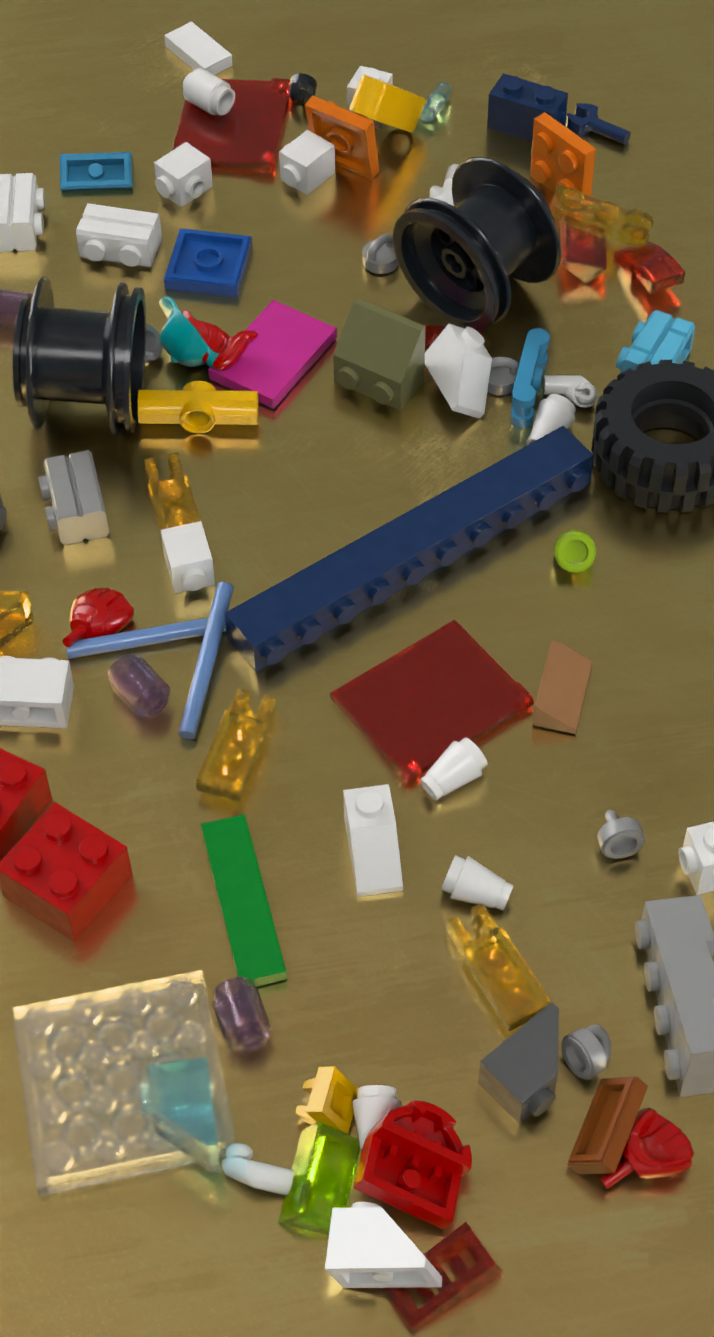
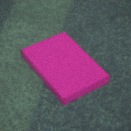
[209,300,337,409]

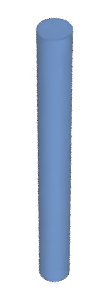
[178,582,234,739]
[66,618,227,659]

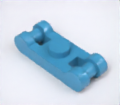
[510,328,550,428]

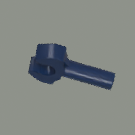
[566,103,631,145]

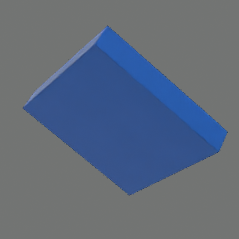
[164,228,253,297]

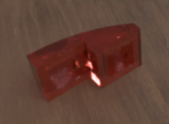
[614,241,685,294]

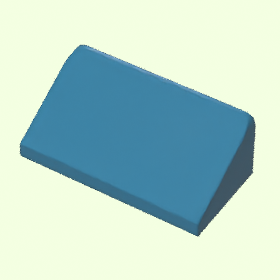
[59,152,133,191]

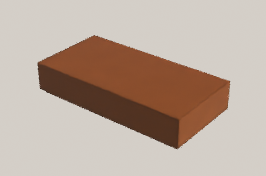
[567,1076,648,1174]

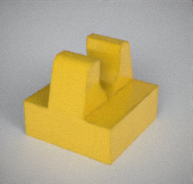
[296,1066,358,1136]

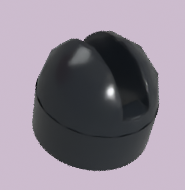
[288,73,317,105]

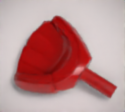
[62,588,134,647]
[600,1108,694,1189]

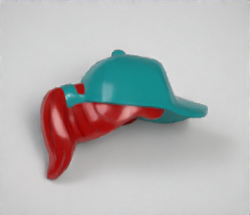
[159,296,258,371]

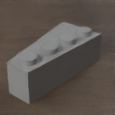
[635,895,714,1097]

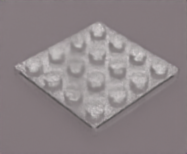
[12,970,236,1196]

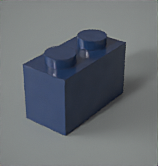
[487,73,568,142]

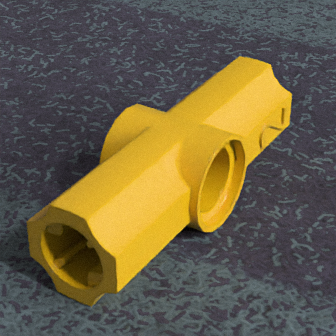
[137,380,259,434]

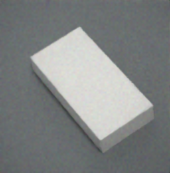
[164,21,233,75]

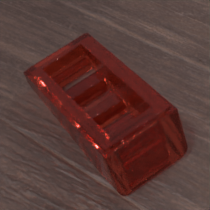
[385,1222,503,1331]

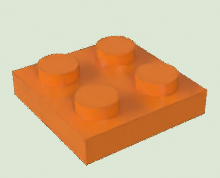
[305,95,380,181]
[530,112,596,212]

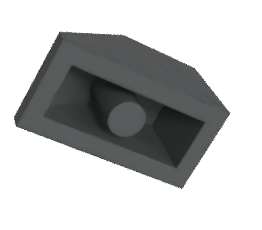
[478,1002,559,1124]

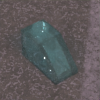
[139,1057,221,1173]

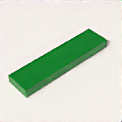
[200,814,287,990]

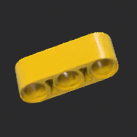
[349,74,427,133]

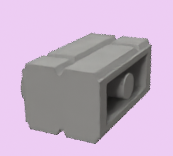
[38,450,109,545]

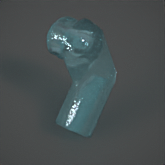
[419,82,452,123]

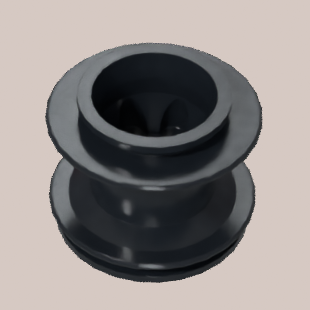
[392,157,562,331]
[13,277,146,435]

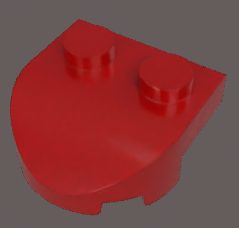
[353,1101,472,1229]

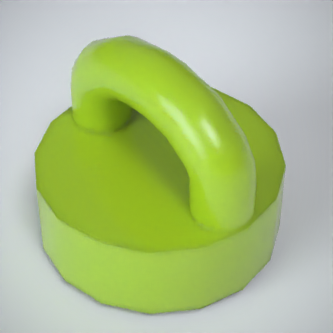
[554,529,596,573]

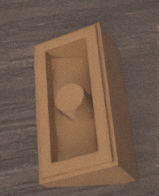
[533,640,593,734]

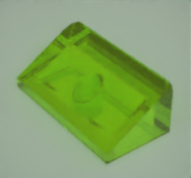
[278,1121,360,1236]

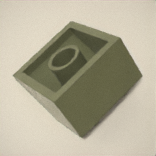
[333,298,425,411]

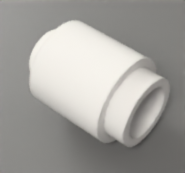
[183,68,235,115]

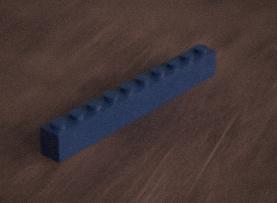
[225,426,594,672]

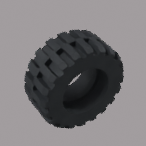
[591,359,714,513]

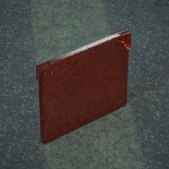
[172,78,290,173]
[330,620,534,783]

